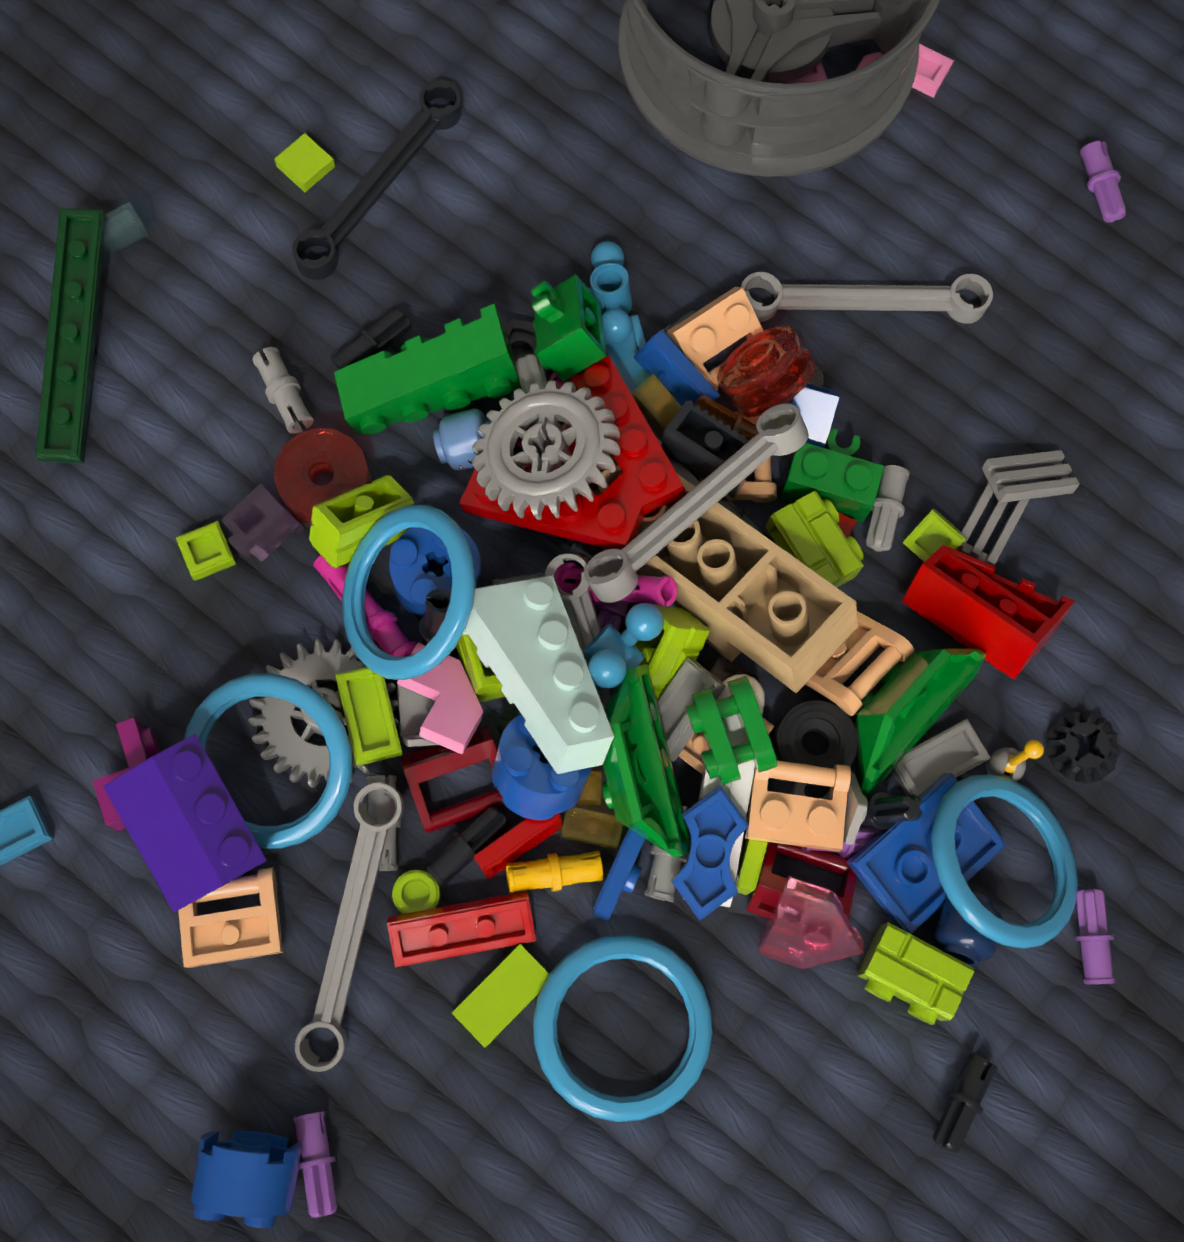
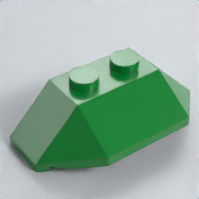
[854,649,986,798]
[603,664,690,857]

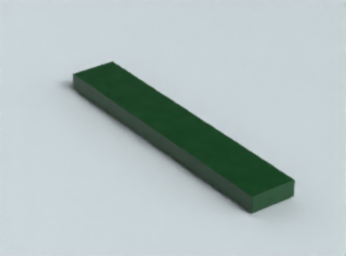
[35,208,107,463]

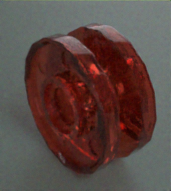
[716,325,816,417]
[274,428,372,526]

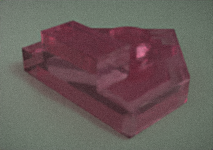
[757,876,864,969]

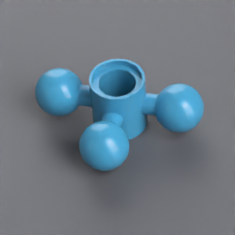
[557,241,632,344]
[582,603,664,696]

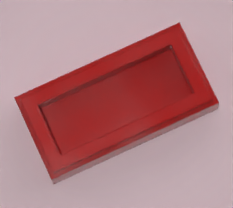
[473,813,563,879]

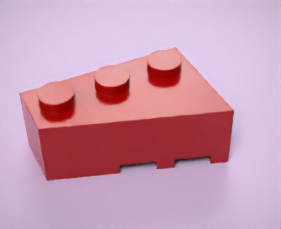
[902,545,1075,679]

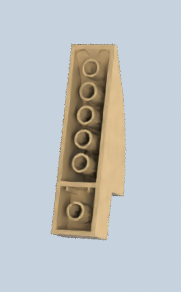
[522,423,858,693]

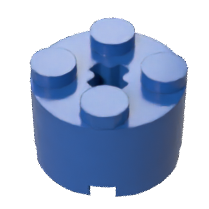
[389,528,483,618]
[492,713,593,820]
[191,1130,302,1228]

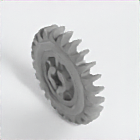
[472,380,621,521]
[248,639,399,788]

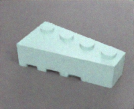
[463,575,614,774]

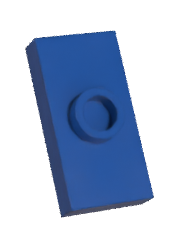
[633,330,720,409]
[592,828,645,922]

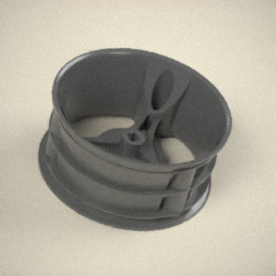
[618,0,940,177]

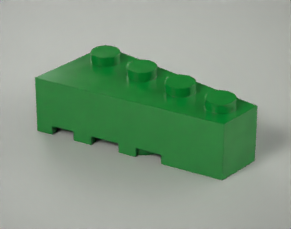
[334,304,521,435]

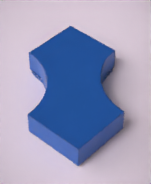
[671,785,749,921]

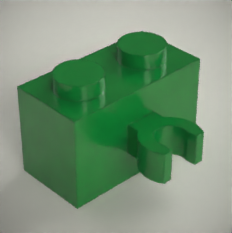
[531,274,606,382]
[780,428,884,523]

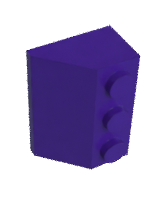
[103,734,267,913]

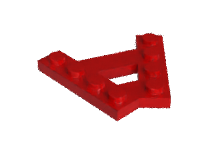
[459,356,686,550]

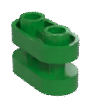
[685,676,778,785]

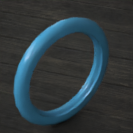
[342,505,476,680]
[184,673,352,849]
[931,774,1078,949]
[533,934,713,1122]

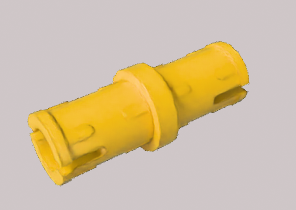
[506,851,603,894]

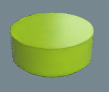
[392,870,440,914]

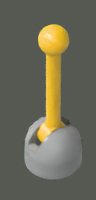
[986,740,1044,782]

